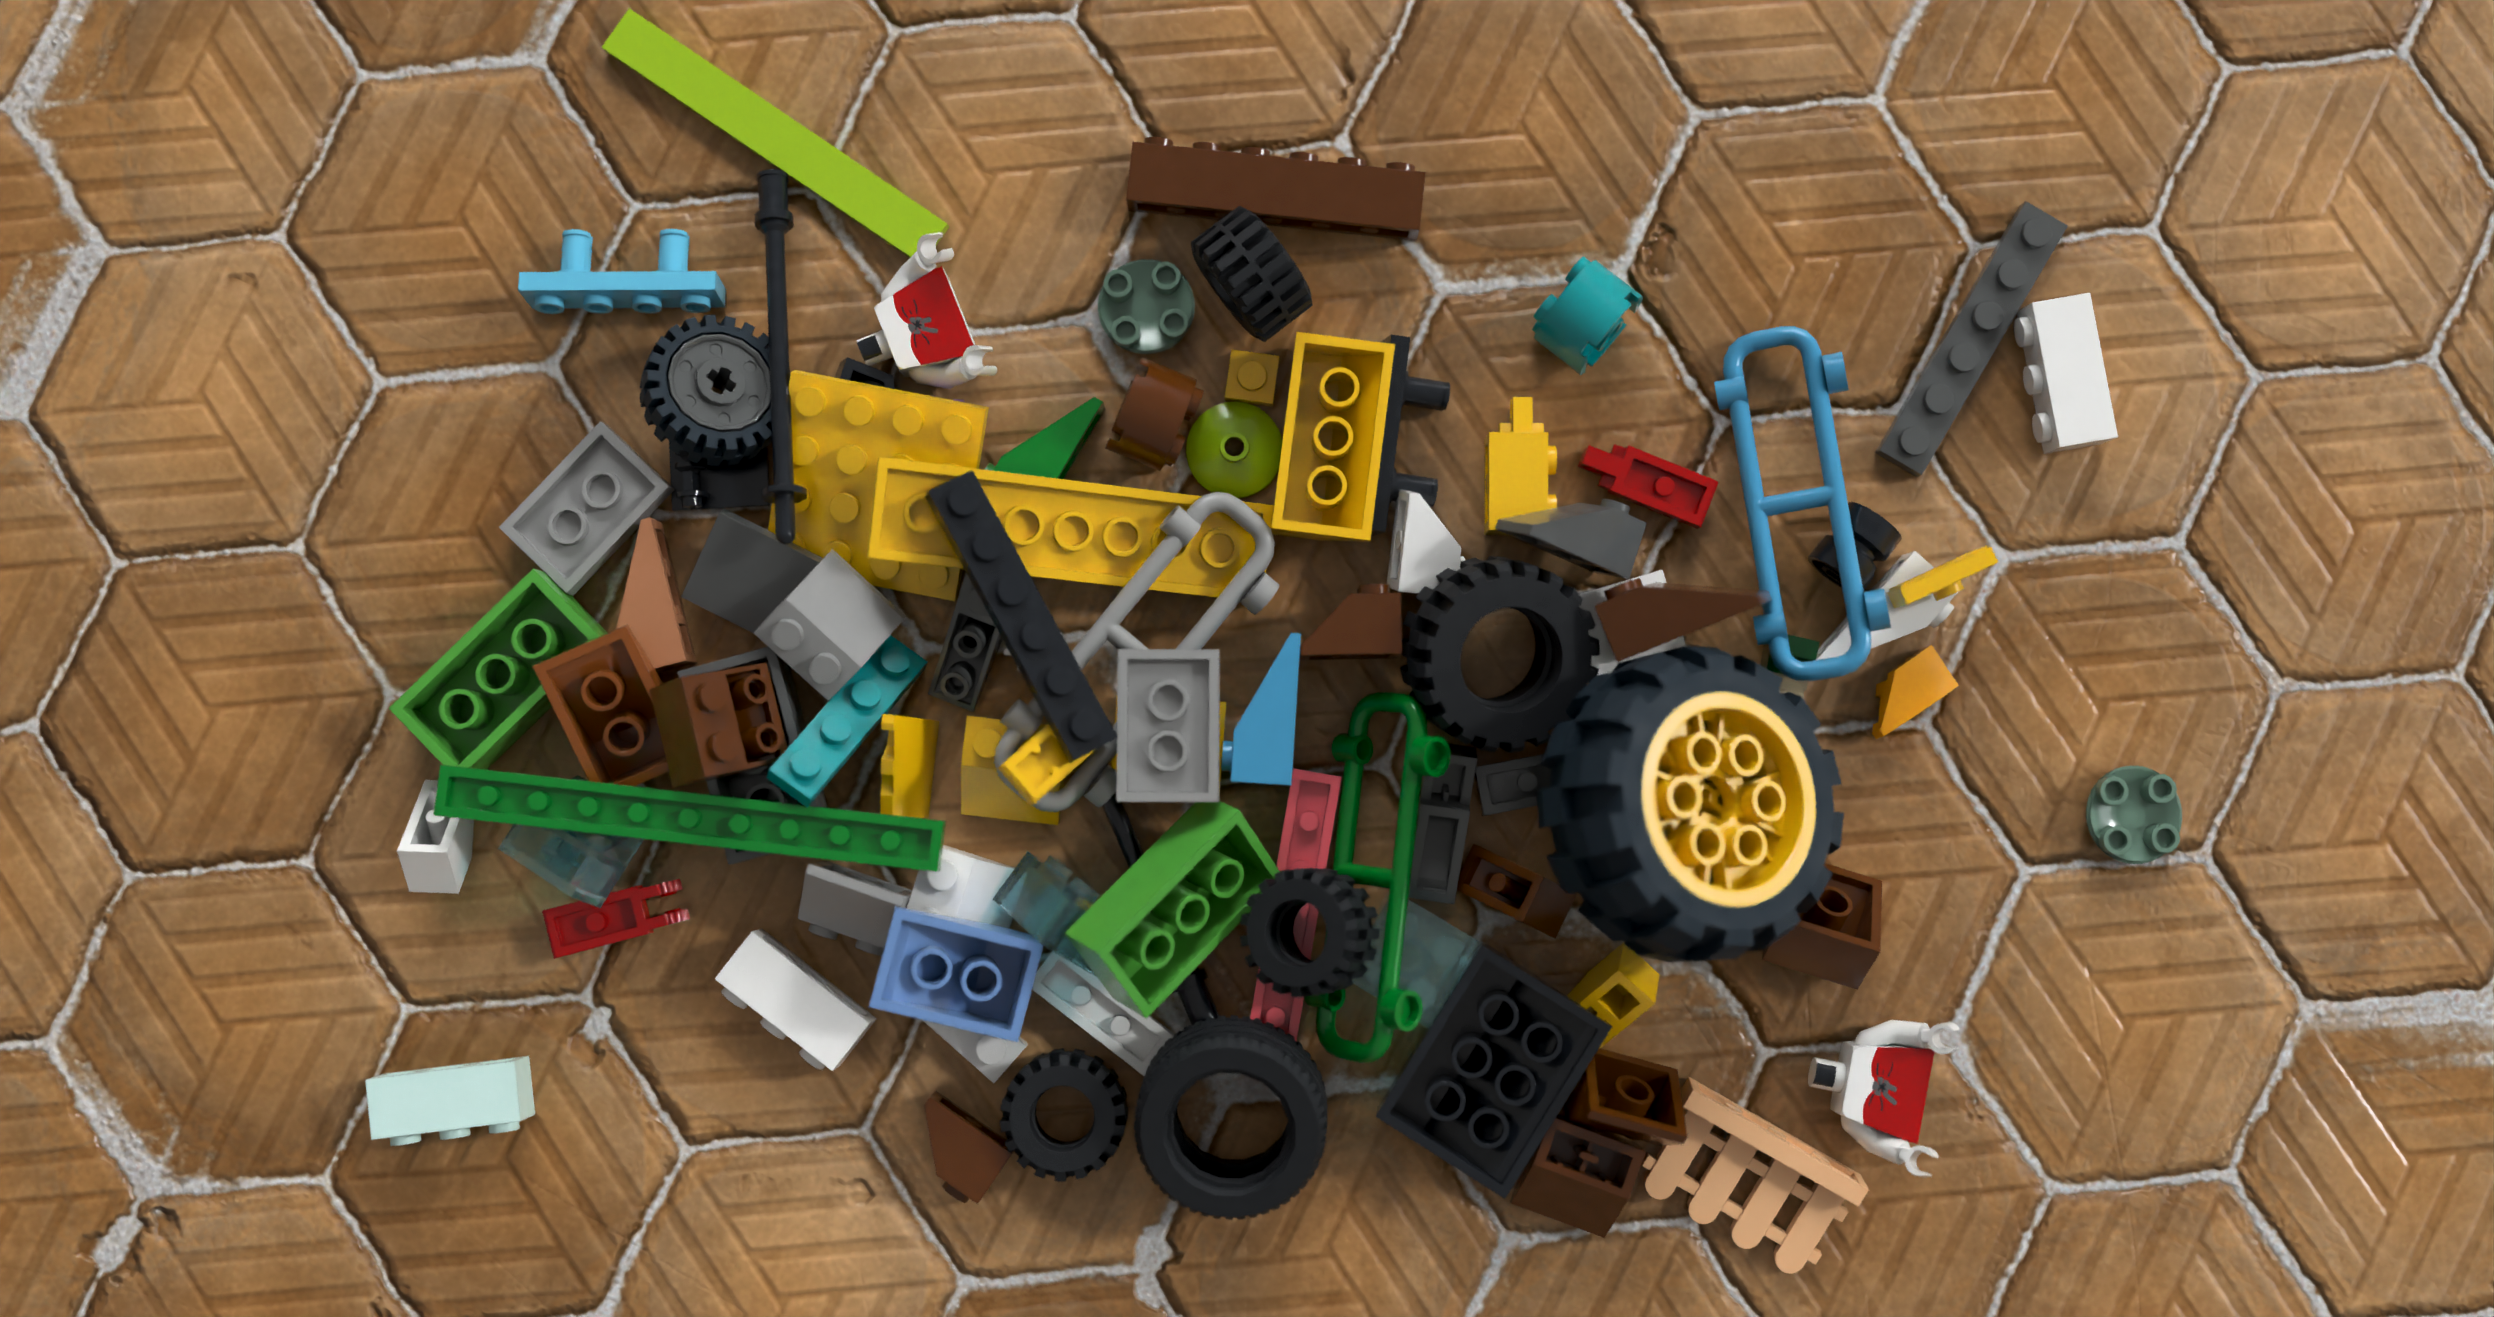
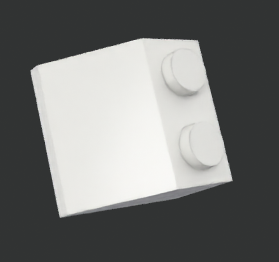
[906,845,1028,929]

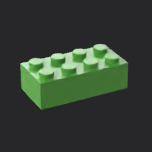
[389,568,608,770]
[1065,801,1280,1019]

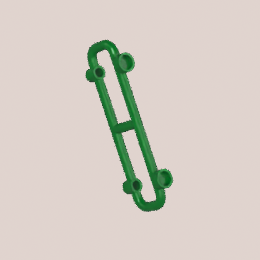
[1304,692,1451,1063]

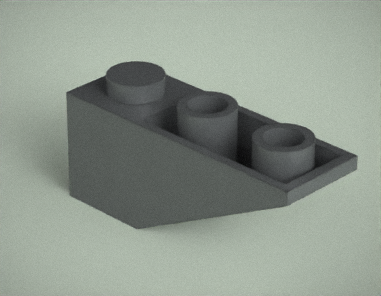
[928,573,1003,712]

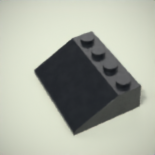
[1375,941,1612,1199]

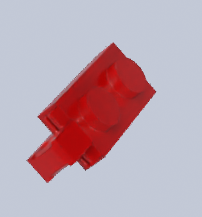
[1577,444,1719,529]

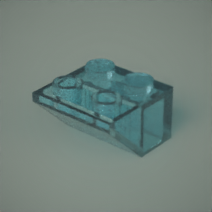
[498,775,644,908]

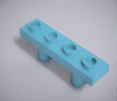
[518,229,726,314]

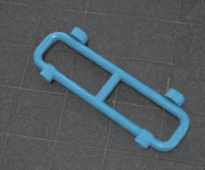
[1714,326,1891,681]

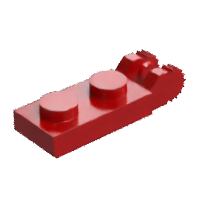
[542,879,690,959]

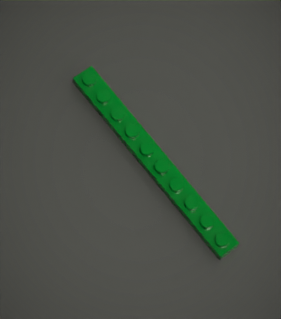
[434,765,946,872]

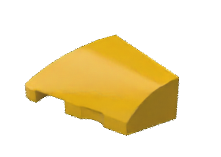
[880,714,939,818]

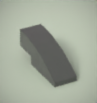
[1409,743,1478,904]

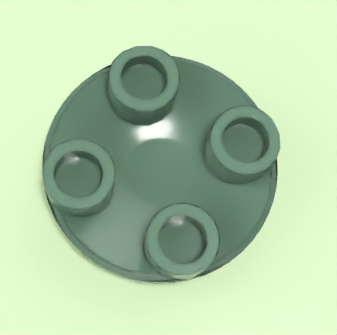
[1098,259,1195,354]
[2086,766,2182,864]

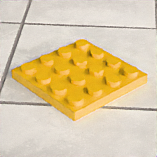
[768,370,989,601]

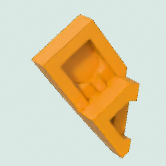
[1872,645,1959,739]

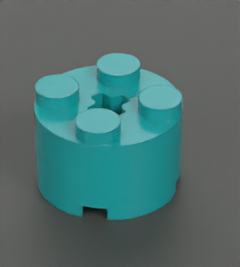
[1532,256,1643,375]

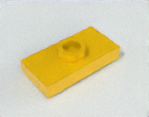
[1887,545,1998,608]
[998,724,1095,806]

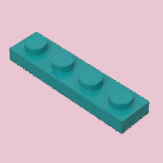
[767,635,928,808]

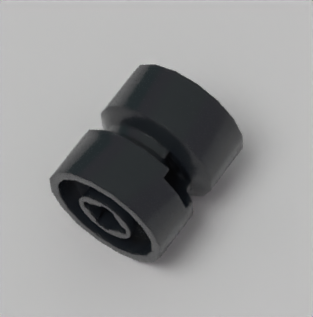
[1808,502,1902,591]

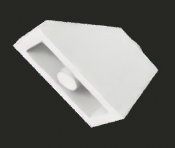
[1387,490,1465,593]
[397,780,474,894]

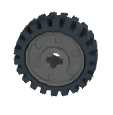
[639,315,791,466]

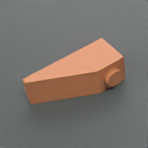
[616,517,697,673]

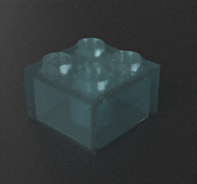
[1352,891,1480,1028]

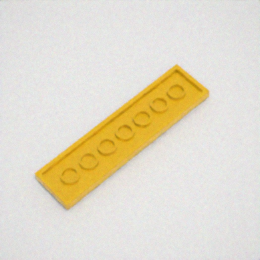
[867,457,1274,598]

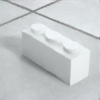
[2014,293,2118,454]
[715,928,877,1071]

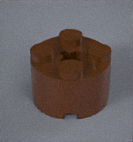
[1105,357,1204,471]

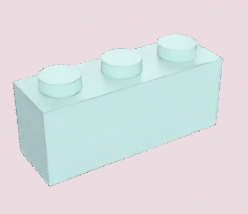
[365,1056,535,1146]

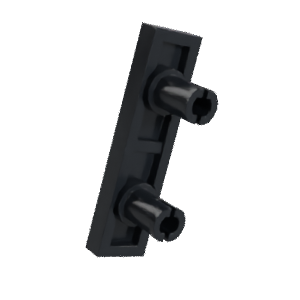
[1371,334,1450,536]

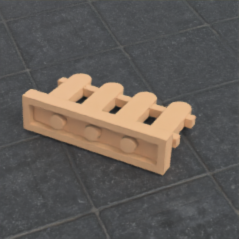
[1642,1077,1869,1274]

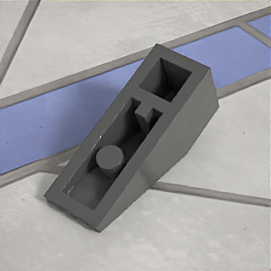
[1495,499,1647,579]

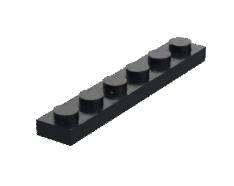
[925,470,1118,763]

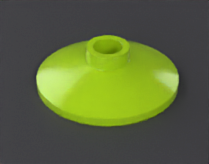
[1186,402,1282,498]

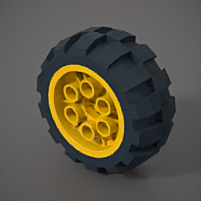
[1537,646,1844,963]

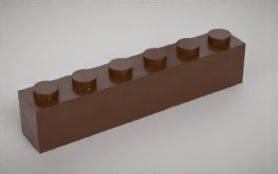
[1126,137,1426,241]

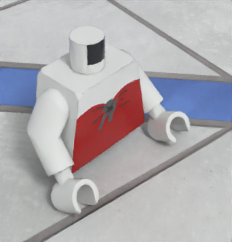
[857,232,997,389]
[1808,1020,1959,1178]

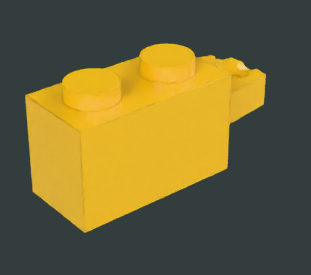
[1484,397,1557,535]

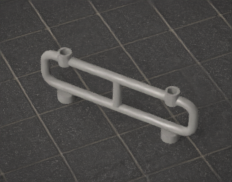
[994,492,1280,812]

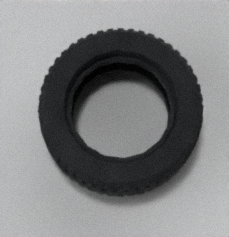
[1134,1015,1328,1220]

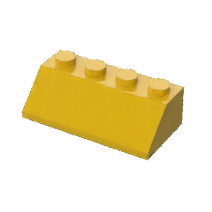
[1271,332,1395,542]

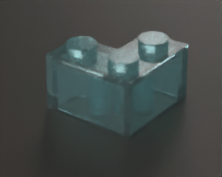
[993,851,1100,977]

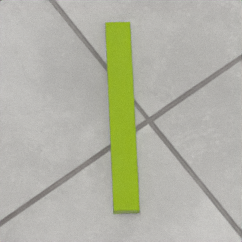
[602,8,949,258]

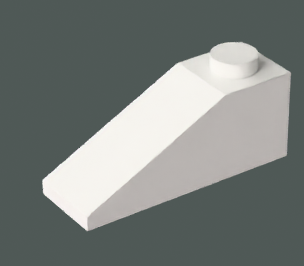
[1816,551,1958,660]

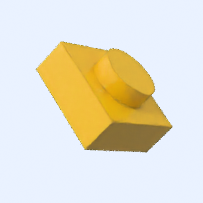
[1225,349,1280,407]

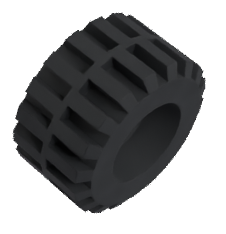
[1191,206,1313,342]
[1240,868,1380,997]
[1000,1048,1129,1182]

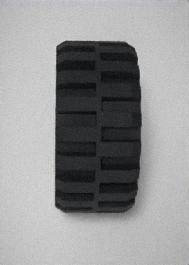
[1400,556,1600,753]

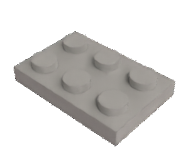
[499,421,675,596]
[1117,649,1220,802]

